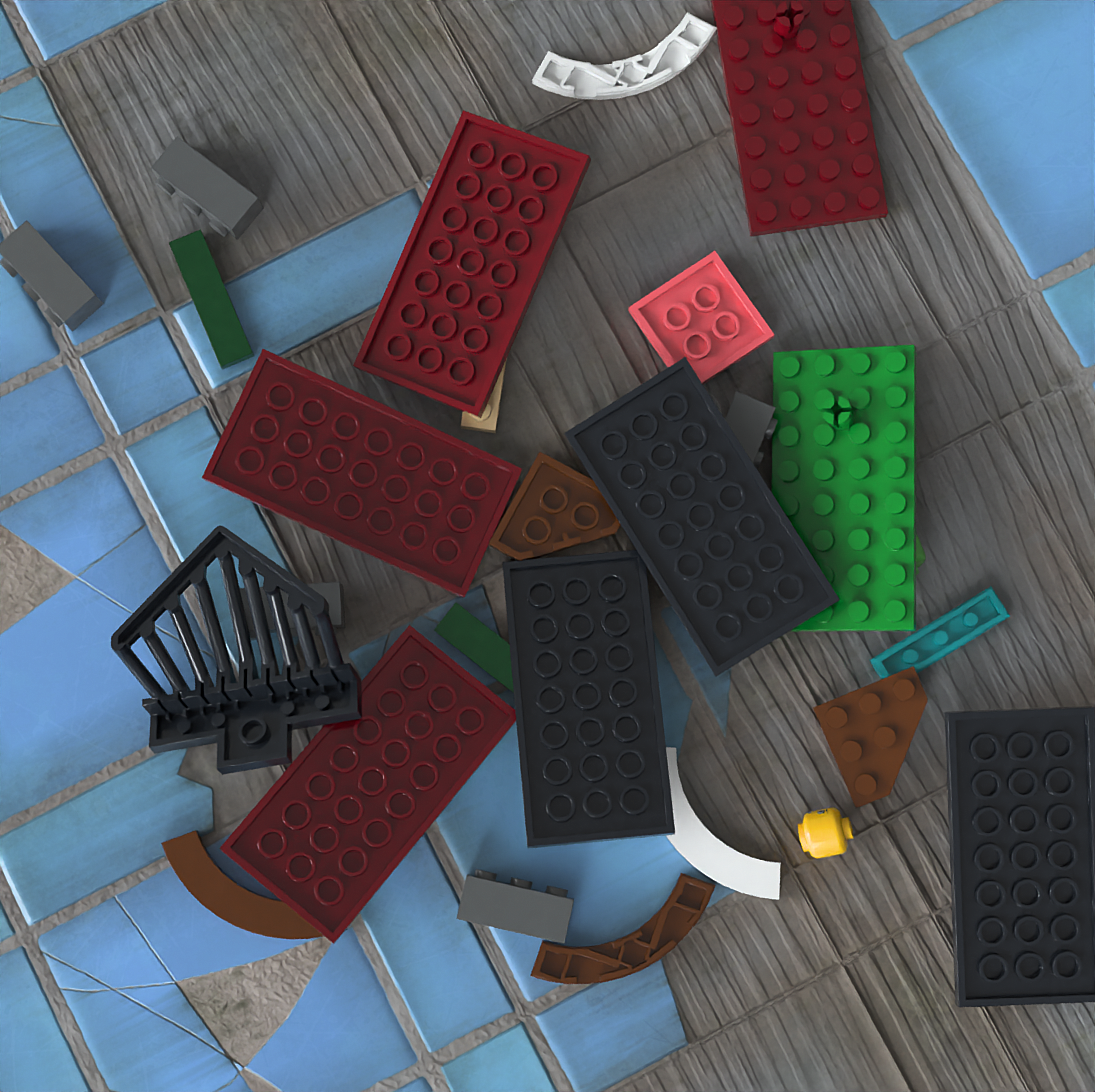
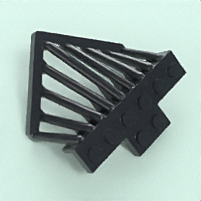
[111,526,362,775]

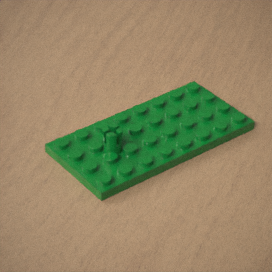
[772,345,916,632]

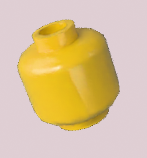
[798,807,854,859]

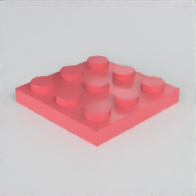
[628,251,775,385]

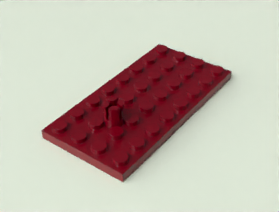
[711,0,888,237]
[353,110,591,418]
[202,349,522,598]
[219,625,516,944]

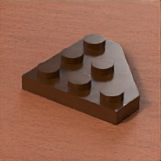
[489,452,621,561]
[813,666,928,808]

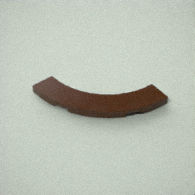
[161,830,348,939]
[530,873,716,984]

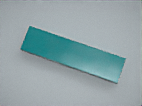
[869,586,1010,679]

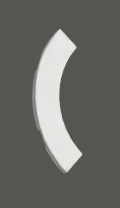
[532,12,717,100]
[666,747,781,900]

